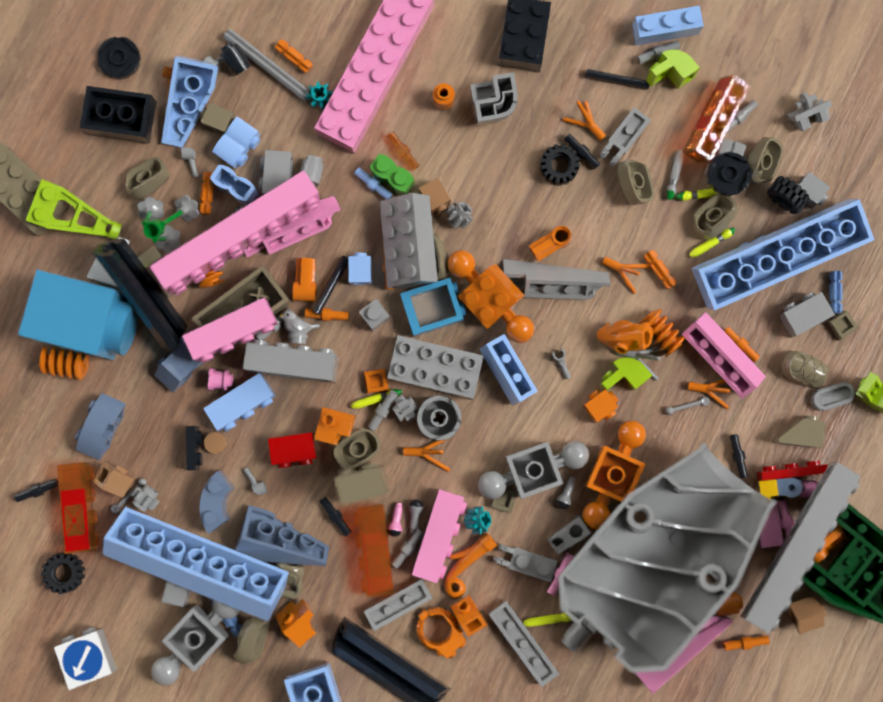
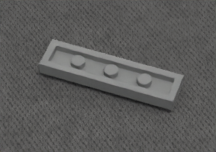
[488,600,559,687]

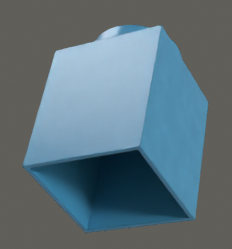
[18,270,139,360]

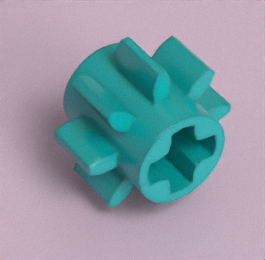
[306,81,333,110]
[464,506,492,534]

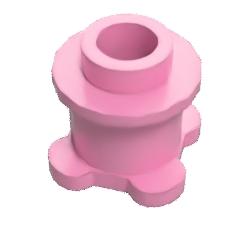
[208,368,233,391]

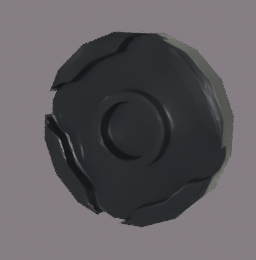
[97,37,141,80]
[707,152,752,196]

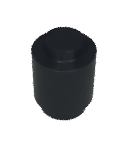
[220,42,250,76]

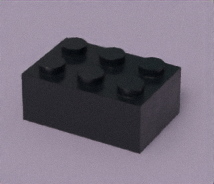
[498,0,551,72]
[80,86,157,143]

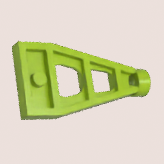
[25,179,122,240]

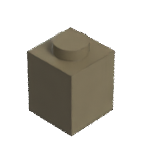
[200,103,236,135]

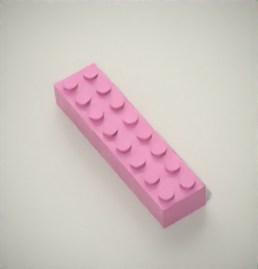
[314,0,434,154]
[150,170,320,296]

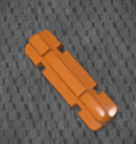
[275,39,313,73]
[198,172,214,215]
[644,250,677,290]

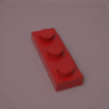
[757,460,828,481]

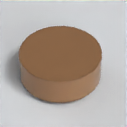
[204,432,227,454]

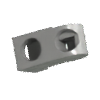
[547,514,591,554]

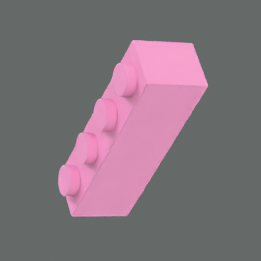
[183,298,278,363]
[682,312,766,399]
[412,489,467,583]

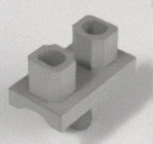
[787,92,832,131]

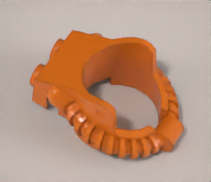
[416,607,466,659]

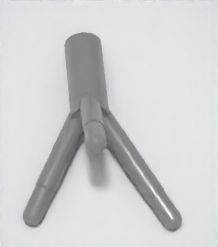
[617,347,660,381]

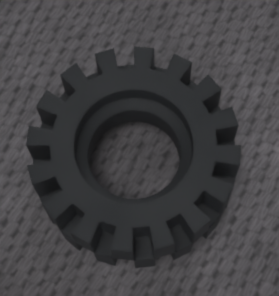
[540,144,580,186]
[767,176,810,214]
[41,553,86,594]

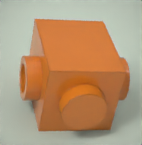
[582,389,619,423]
[451,595,487,637]

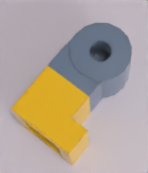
[759,477,804,500]

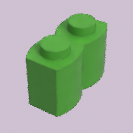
[370,154,415,196]

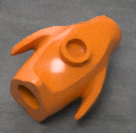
[596,320,653,354]

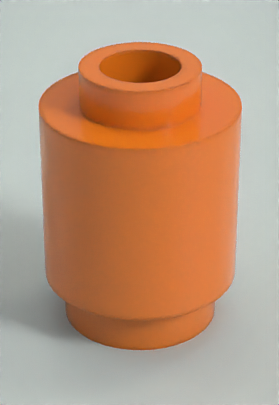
[433,83,455,110]
[714,591,743,616]

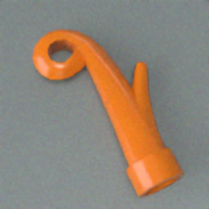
[444,532,498,598]

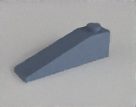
[235,505,329,566]

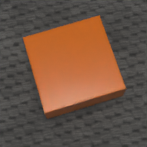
[364,368,389,394]

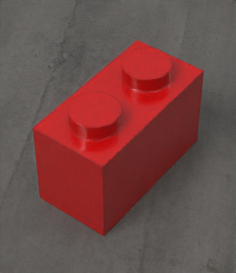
[268,432,317,469]

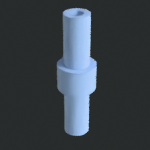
[354,167,393,200]

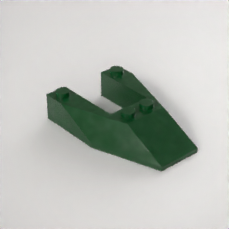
[772,503,883,624]

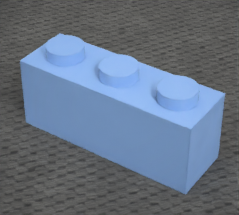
[632,6,704,46]
[479,334,538,406]
[203,373,276,432]

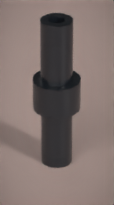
[564,134,601,170]
[729,434,749,478]
[14,478,60,502]
[319,497,352,537]

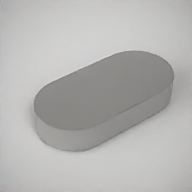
[811,382,855,411]

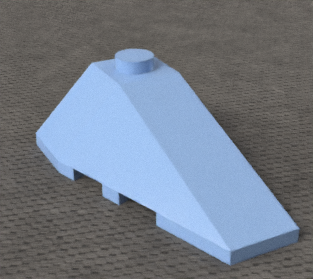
[161,56,219,147]

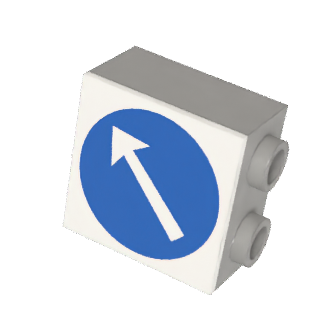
[54,627,117,690]

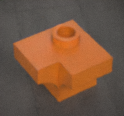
[314,407,356,445]
[275,599,316,648]

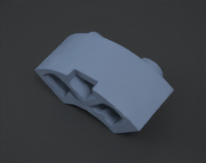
[154,333,203,393]
[75,393,126,461]
[200,471,235,533]

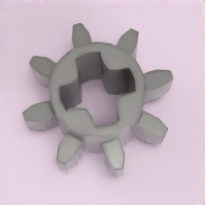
[446,202,474,229]
[392,395,419,423]
[131,484,160,512]

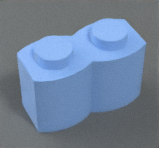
[212,117,261,169]
[210,165,259,206]

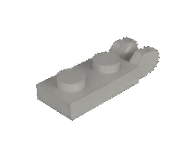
[599,107,651,167]
[492,543,557,582]

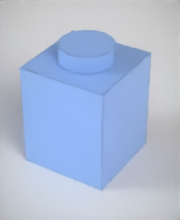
[348,252,372,285]

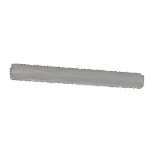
[223,29,311,101]

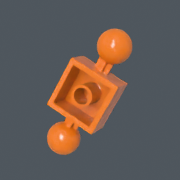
[447,250,534,343]
[582,420,646,530]

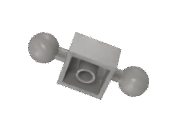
[478,441,589,499]
[151,600,240,686]

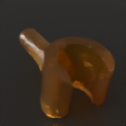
[162,66,173,98]

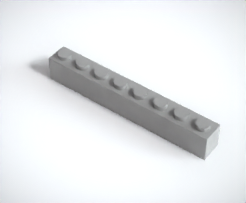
[740,462,861,634]

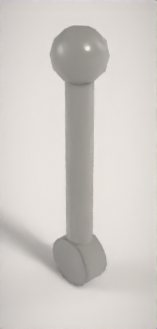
[665,397,710,415]
[111,478,147,513]

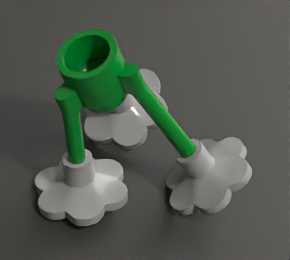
[137,195,199,253]

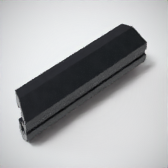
[93,238,187,356]
[332,616,451,702]

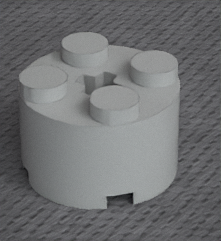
[417,396,462,441]

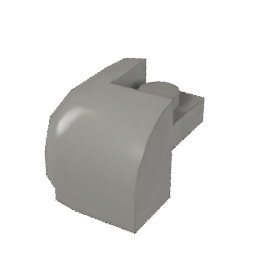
[470,72,518,126]

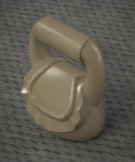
[275,563,304,600]

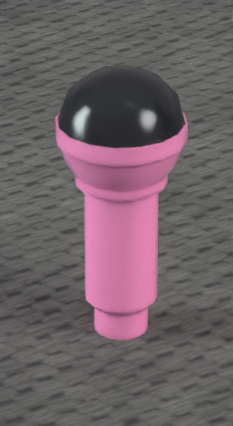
[387,503,402,537]

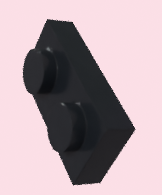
[186,426,203,470]

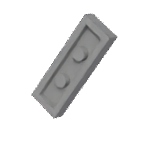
[364,578,433,631]

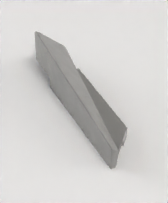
[503,259,610,300]

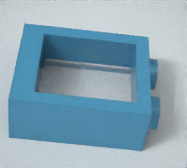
[400,278,466,337]

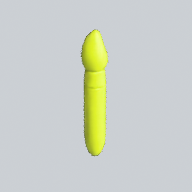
[523,612,572,627]

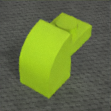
[646,50,700,89]
[599,357,653,390]
[855,372,883,414]

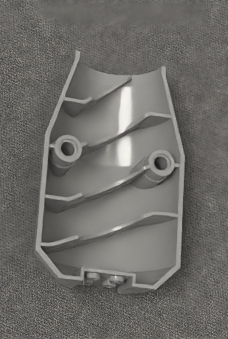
[558,443,777,673]

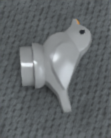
[279,310,320,344]

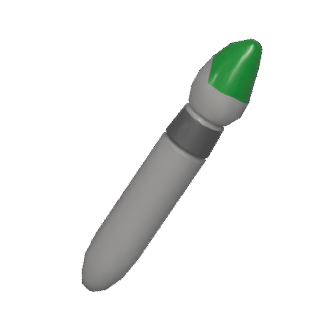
[666,150,684,200]

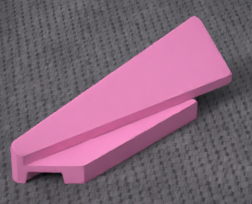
[243,196,340,258]
[636,616,733,694]

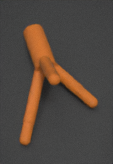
[562,101,606,141]
[602,256,651,294]
[688,379,730,409]
[403,440,450,472]

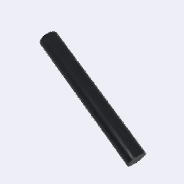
[585,69,650,89]
[312,256,348,316]

